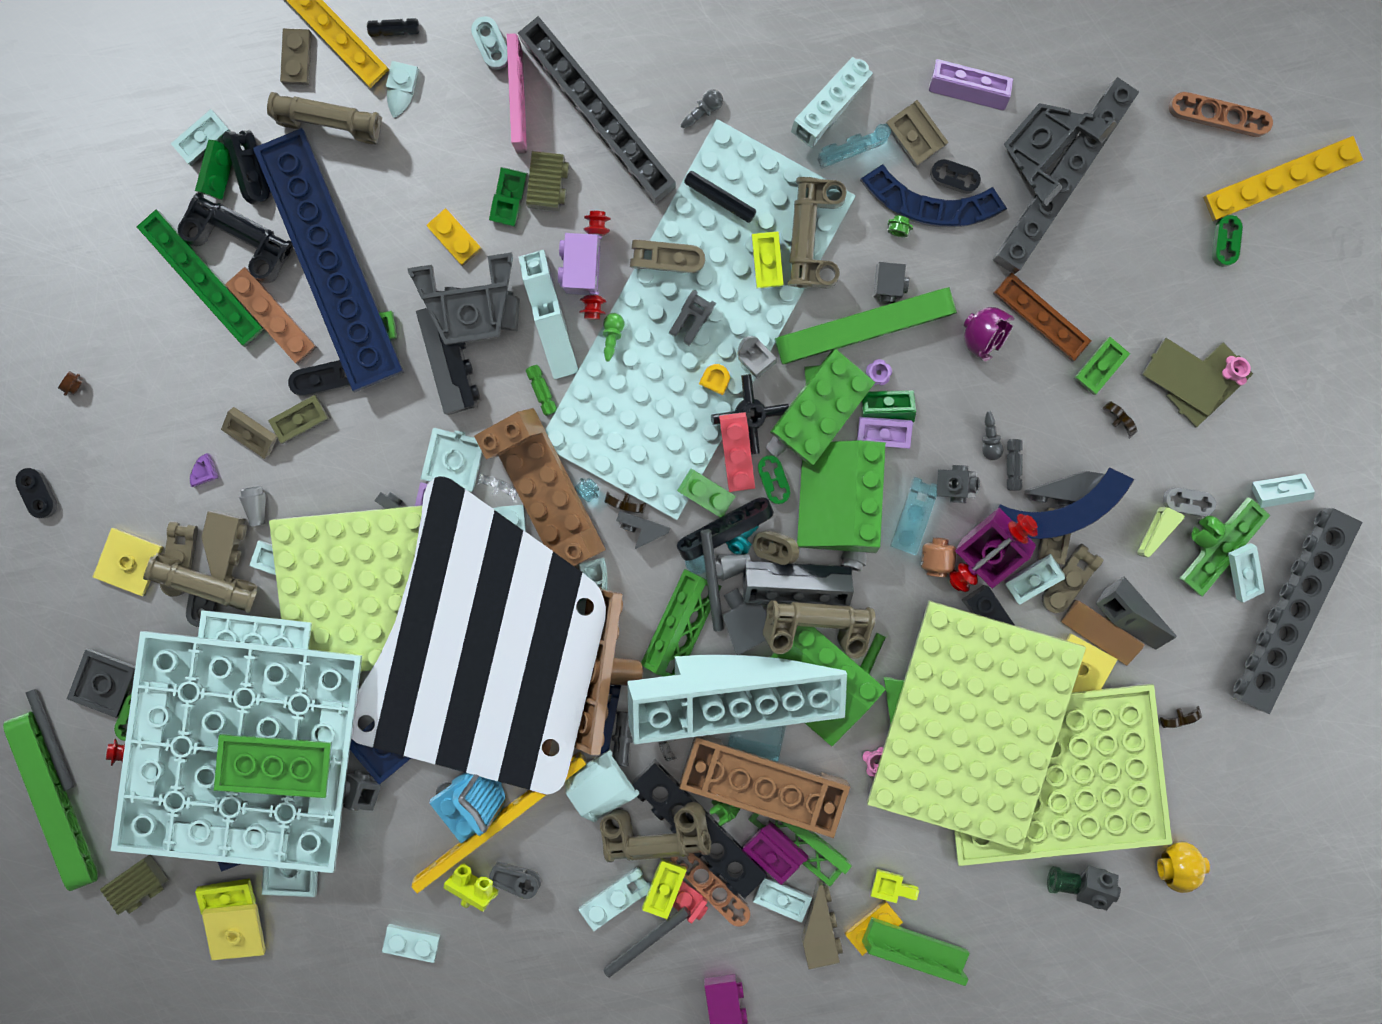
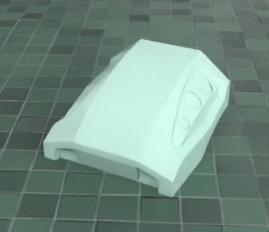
[565,750,640,822]

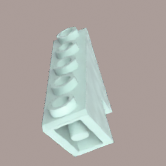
[791,57,873,148]
[519,250,579,379]

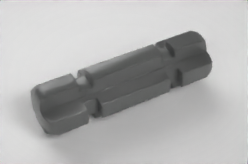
[1007,439,1023,491]

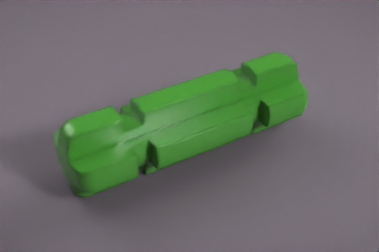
[526,365,557,416]

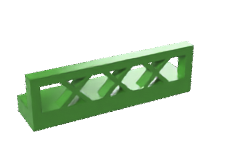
[641,569,722,677]
[748,812,852,886]
[862,917,970,986]

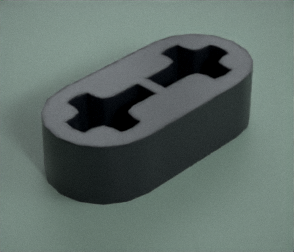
[930,159,981,194]

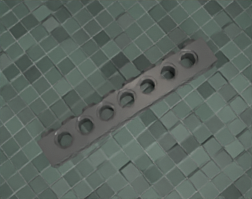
[518,16,676,204]
[992,77,1139,274]
[1232,508,1363,714]

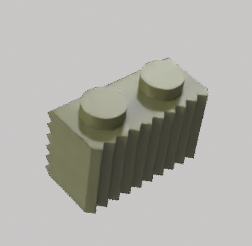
[526,151,569,212]
[100,855,168,915]

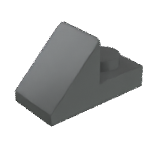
[616,511,670,549]

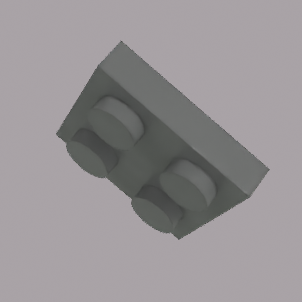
[67,649,136,718]

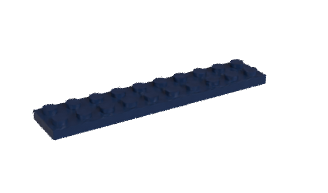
[253,128,404,393]

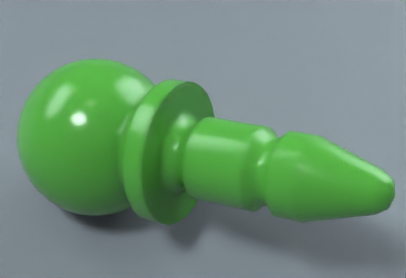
[603,313,625,362]

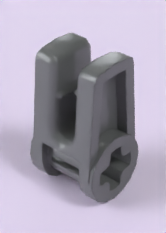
[669,289,716,346]
[489,862,541,899]

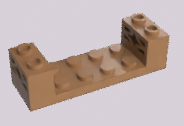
[474,408,606,566]
[680,735,850,838]

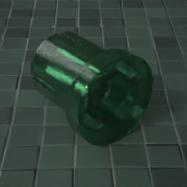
[1047,866,1081,895]

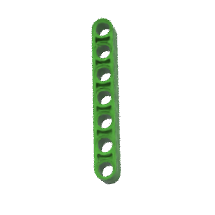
[775,287,957,365]
[3,711,98,891]

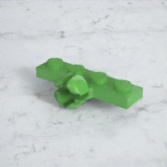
[1180,497,1270,597]

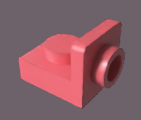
[673,879,708,924]

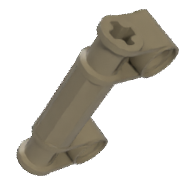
[267,92,383,145]
[787,177,846,288]
[143,553,258,613]
[763,600,876,659]
[600,802,711,862]

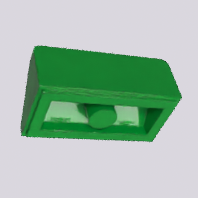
[861,390,916,423]

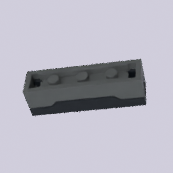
[416,308,480,415]
[742,561,854,606]

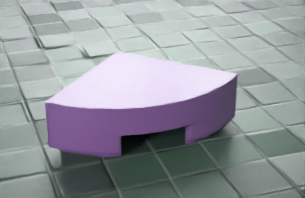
[190,453,218,487]

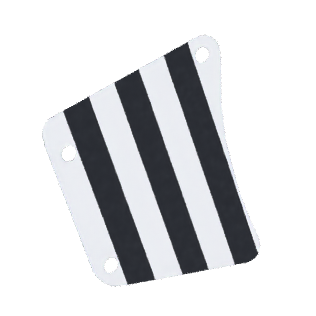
[351,476,606,795]

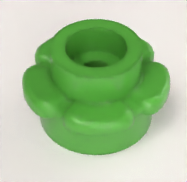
[887,215,913,237]

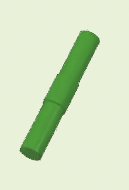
[860,633,886,674]

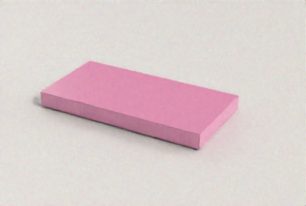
[507,33,527,154]

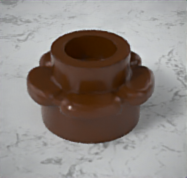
[58,371,82,396]

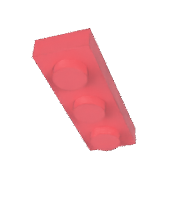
[719,412,755,492]

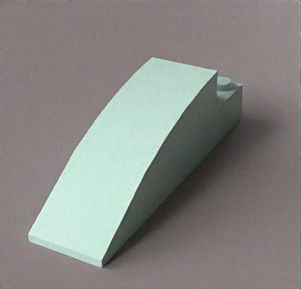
[627,655,847,744]

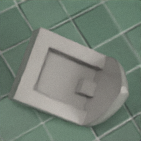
[737,336,777,379]

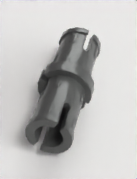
[612,711,633,766]

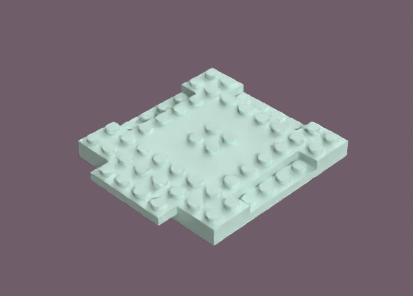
[111,610,363,873]

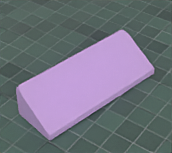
[929,59,1013,110]

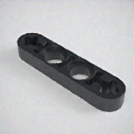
[677,497,774,561]

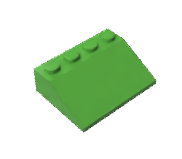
[797,440,886,553]
[770,626,886,746]

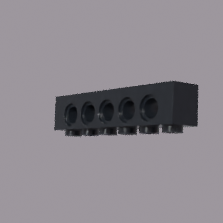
[632,759,767,899]

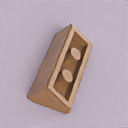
[1061,600,1145,666]

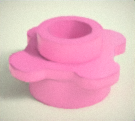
[1222,356,1251,385]
[862,747,884,777]

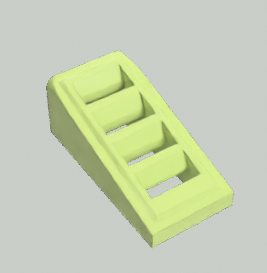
[1137,507,1185,557]

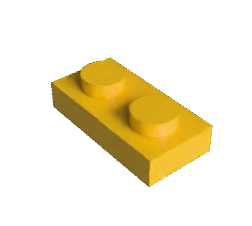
[426,208,482,266]
[845,900,903,956]

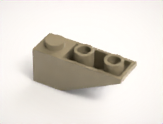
[202,511,247,583]
[801,879,843,969]

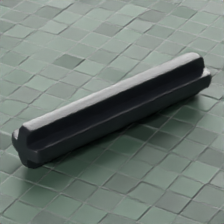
[684,171,756,223]

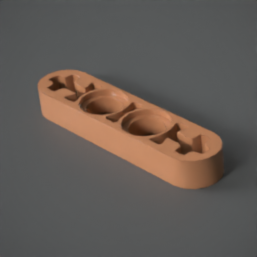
[1169,92,1273,137]
[671,853,750,927]

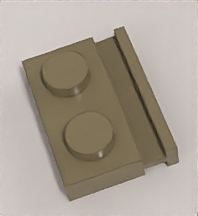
[885,100,949,167]

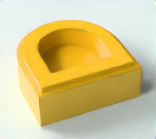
[699,364,730,396]

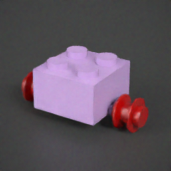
[558,211,611,320]

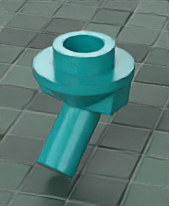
[726,525,760,555]

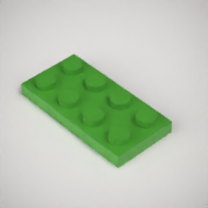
[770,349,875,466]
[214,734,332,798]

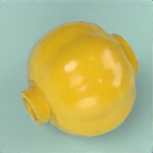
[1157,842,1210,893]

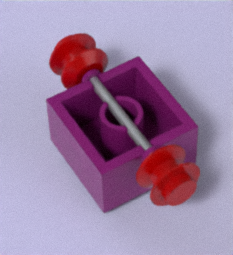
[950,508,1038,592]

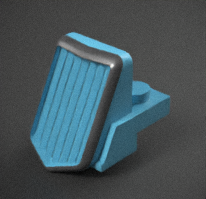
[429,772,506,843]

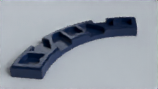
[860,164,1007,227]
[998,467,1135,539]

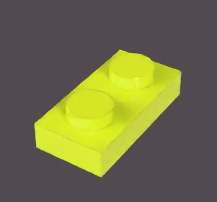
[751,231,784,289]
[642,858,687,919]
[195,878,256,915]

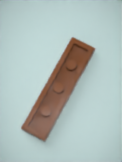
[993,272,1092,362]

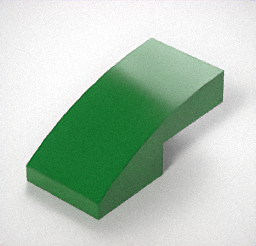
[489,167,528,226]

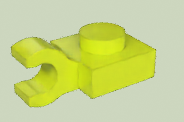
[870,869,919,903]

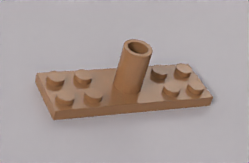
[574,588,643,755]

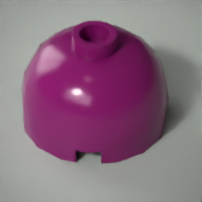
[964,307,1014,362]

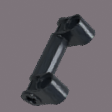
[177,192,293,283]

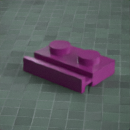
[743,820,808,885]

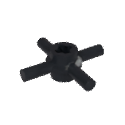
[711,374,789,454]

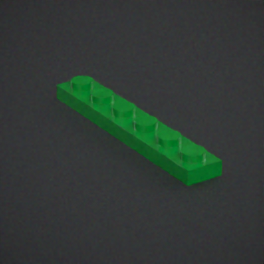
[136,209,264,347]

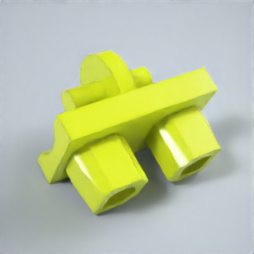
[443,864,499,912]

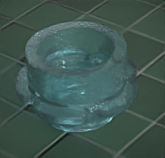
[575,478,599,502]

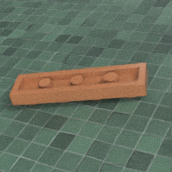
[225,267,317,364]

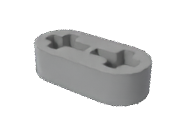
[1163,488,1216,516]

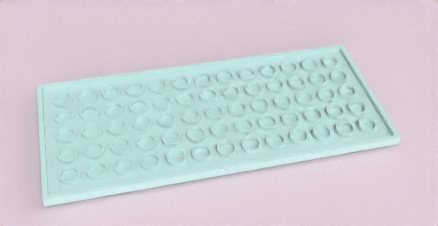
[545,119,856,520]

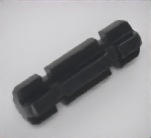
[367,18,420,37]

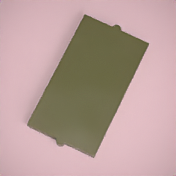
[1142,338,1232,417]
[1166,342,1253,428]

